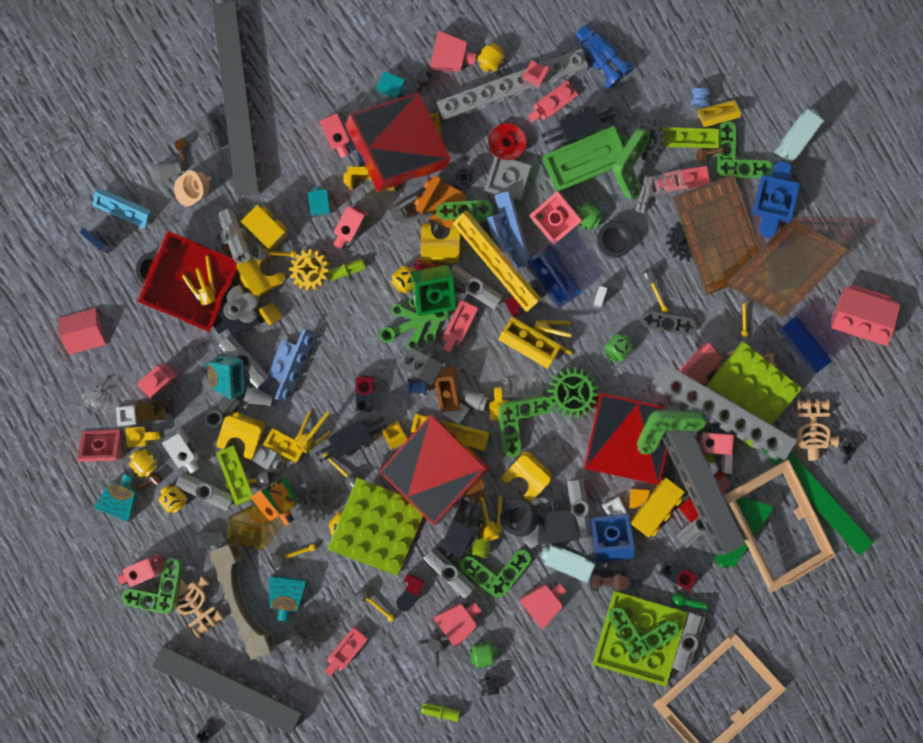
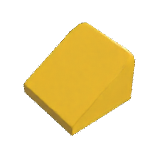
[259,303,283,326]
[382,421,408,450]

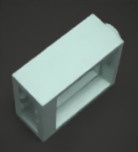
[774,109,824,163]
[541,543,595,582]

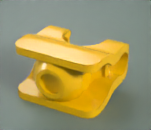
[421,223,460,264]
[236,254,286,298]
[217,411,265,460]
[501,451,552,503]

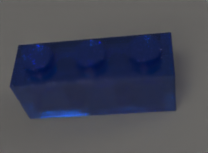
[527,245,582,308]
[778,315,832,373]

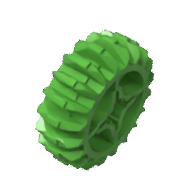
[547,367,599,419]

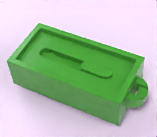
[542,126,629,193]

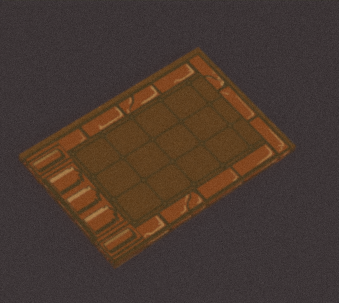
[672,174,767,295]
[727,219,848,318]

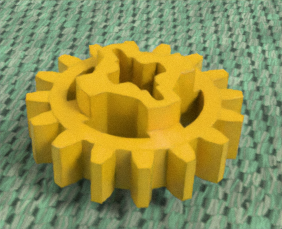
[289,249,331,292]

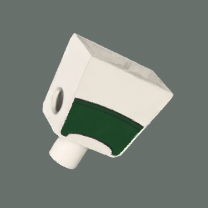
[162,427,199,474]

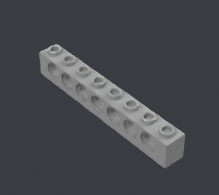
[437,49,588,123]
[652,363,797,460]

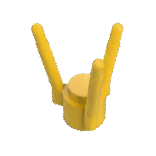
[182,255,216,305]
[534,319,573,355]
[295,411,331,453]
[479,496,502,541]

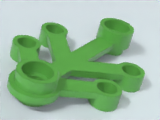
[380,297,450,350]

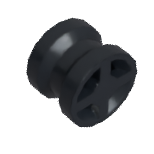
[479,676,500,696]

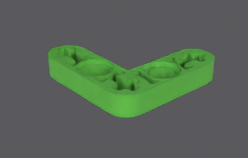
[716,121,773,179]
[613,128,650,200]
[436,200,494,242]
[498,395,553,457]
[637,411,705,454]
[460,549,531,597]
[122,558,183,613]
[608,607,679,658]

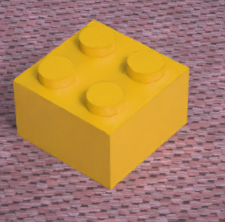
[241,205,289,251]

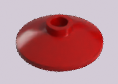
[488,123,526,161]

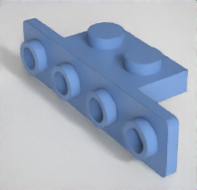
[487,191,531,268]
[268,328,316,403]

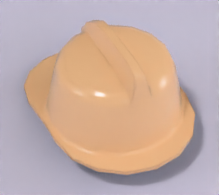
[174,170,212,206]

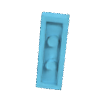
[93,187,151,229]

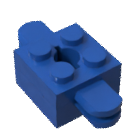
[751,162,800,238]

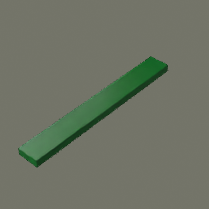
[762,437,873,556]

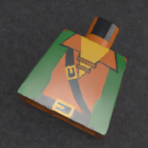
[251,477,298,526]

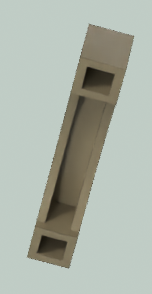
[209,541,278,660]

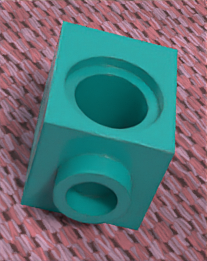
[376,71,407,99]
[308,187,331,217]

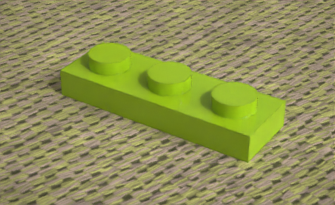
[661,127,719,149]
[216,445,254,506]

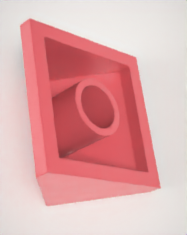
[529,191,583,245]
[59,308,106,355]
[77,430,122,462]

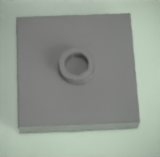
[484,157,532,202]

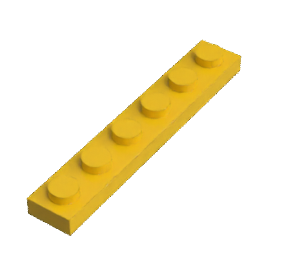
[452,211,541,312]

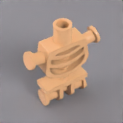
[793,399,839,460]
[164,576,224,638]

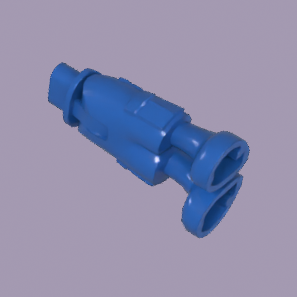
[575,24,635,89]

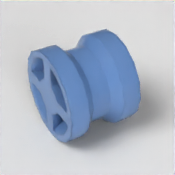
[691,88,711,107]

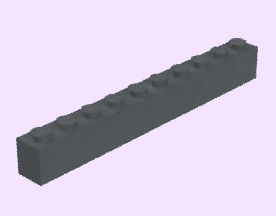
[212,1,263,196]

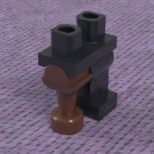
[589,569,643,593]

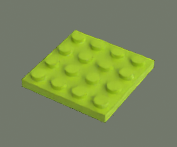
[704,341,802,448]
[327,477,423,576]
[592,590,688,687]

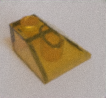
[227,505,270,550]

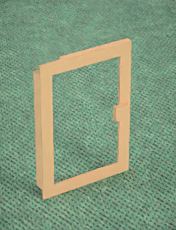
[724,459,836,593]
[652,632,786,743]

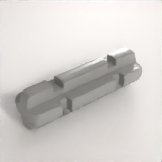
[636,176,655,213]

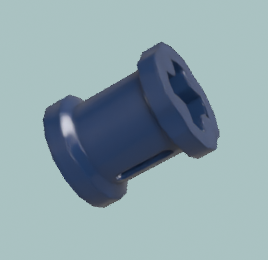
[407,378,427,395]

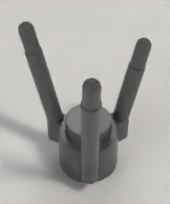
[388,187,434,224]
[417,636,449,669]

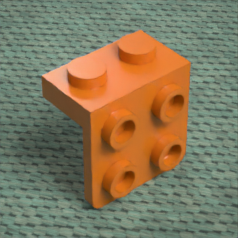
[414,175,467,228]

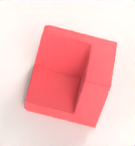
[522,61,549,88]

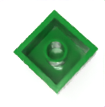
[410,265,456,316]

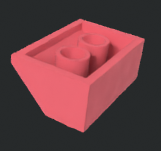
[831,286,900,346]
[672,343,722,399]

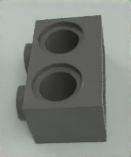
[400,347,443,385]

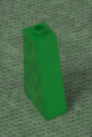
[713,497,773,569]

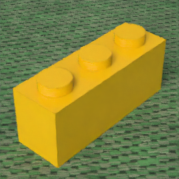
[498,316,561,369]
[630,477,684,537]

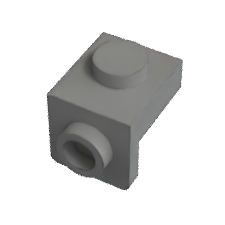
[252,444,287,474]

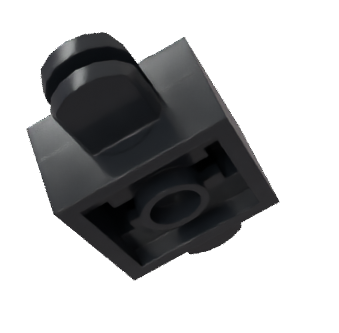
[541,106,617,146]
[315,417,388,463]
[440,497,484,560]

